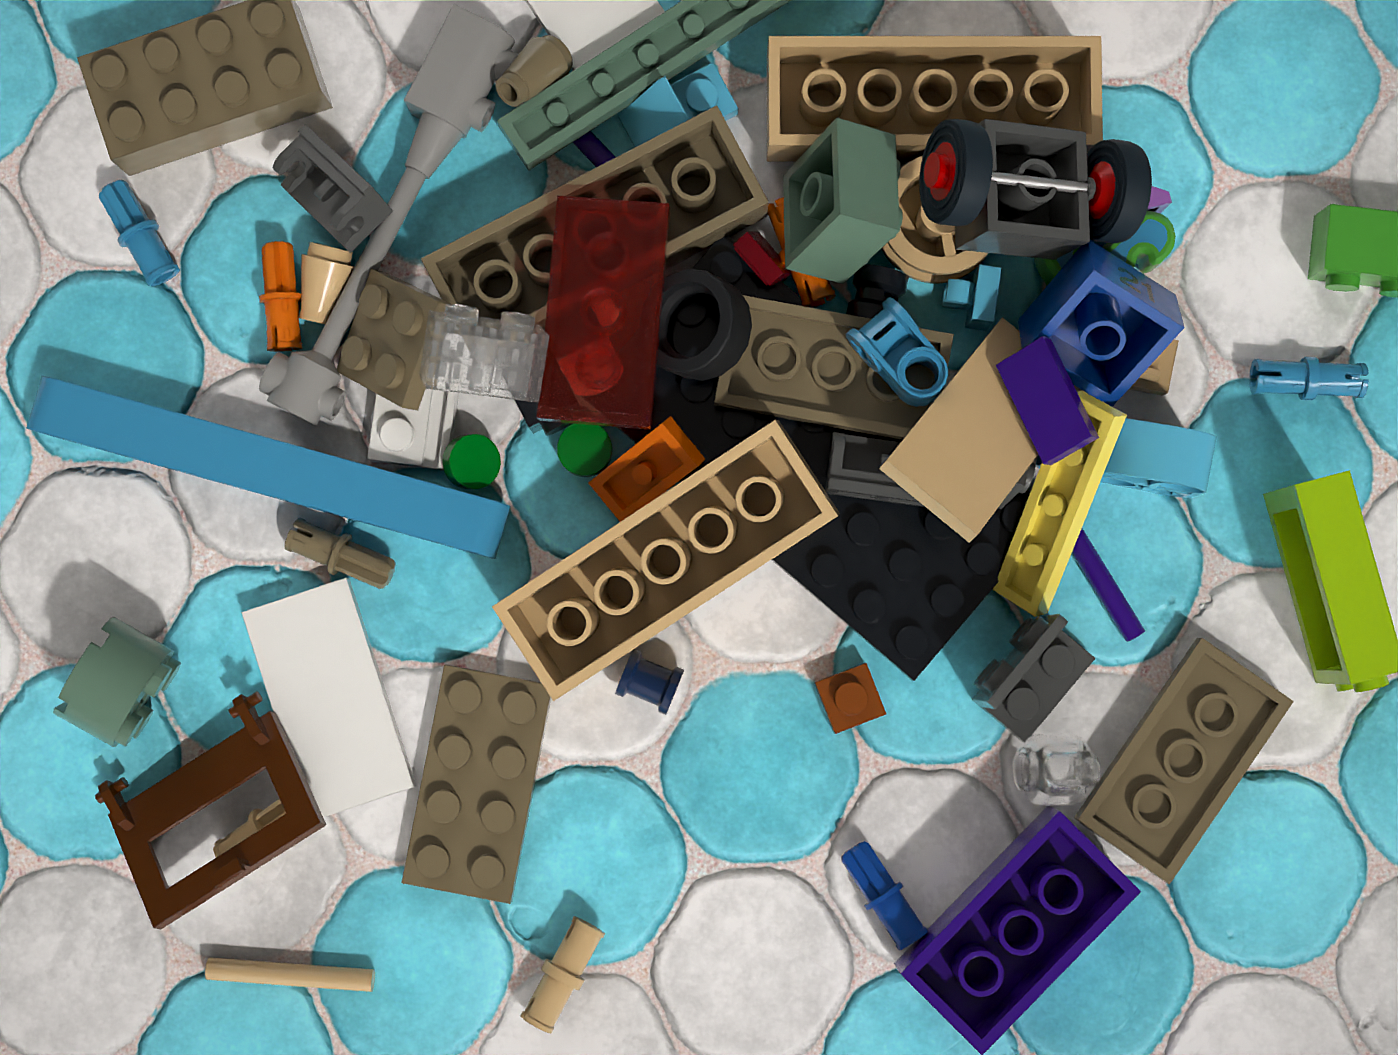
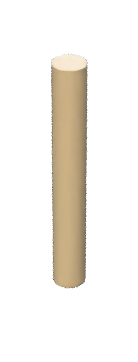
[205,957,375,992]

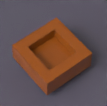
[814,663,886,734]

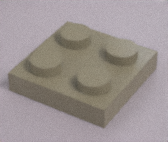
[337,269,455,411]

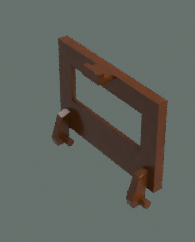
[95,691,326,930]

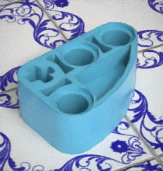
[1036,418,1217,498]

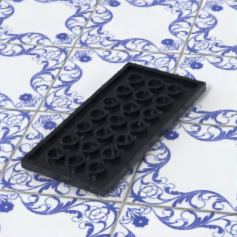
[582,235,1030,681]

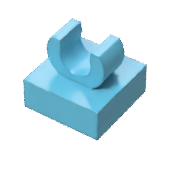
[942,265,1001,331]

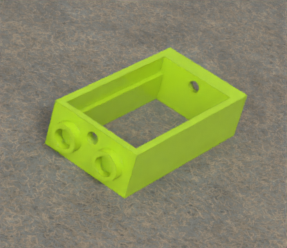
[1263,470,1398,692]

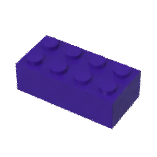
[894,806,1141,1055]

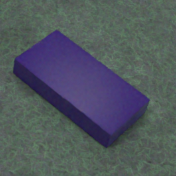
[996,336,1099,465]

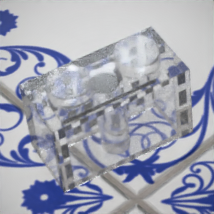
[419,304,549,403]

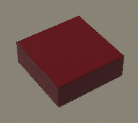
[733,231,791,286]

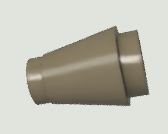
[496,35,573,107]

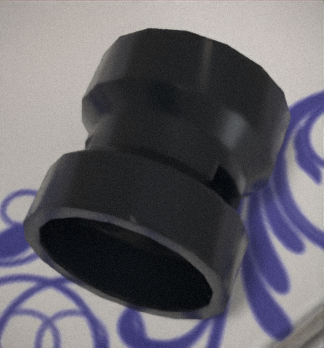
[846,264,909,319]

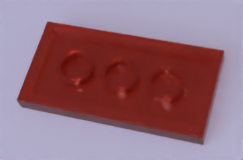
[537,195,671,430]

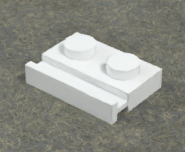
[367,359,463,470]

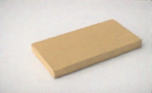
[879,317,1083,543]

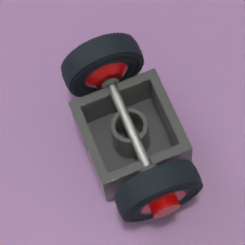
[919,119,1152,260]

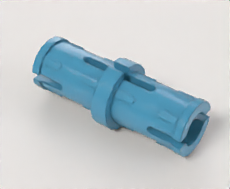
[1249,357,1369,400]

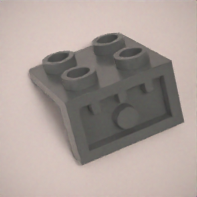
[972,614,1095,743]

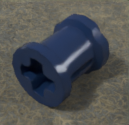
[615,649,684,715]

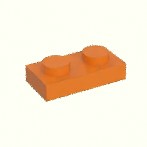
[588,416,705,522]

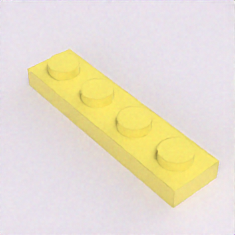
[993,390,1127,617]

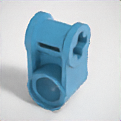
[846,297,948,407]

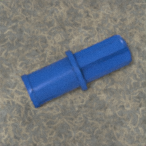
[841,841,928,950]

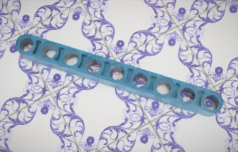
[26,376,510,559]

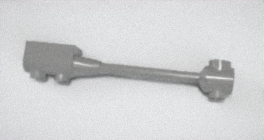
[259,4,518,426]

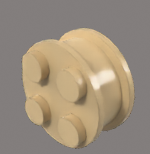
[882,156,988,284]

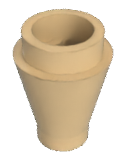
[299,242,355,324]

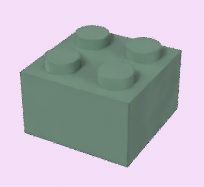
[783,118,903,284]

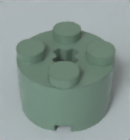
[53,617,181,747]

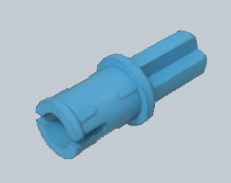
[99,180,180,287]

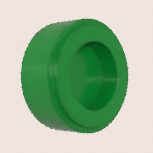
[557,421,613,477]
[443,434,501,489]

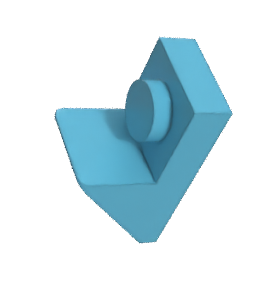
[618,62,739,147]

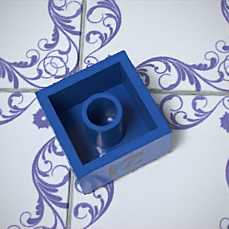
[1018,240,1185,407]

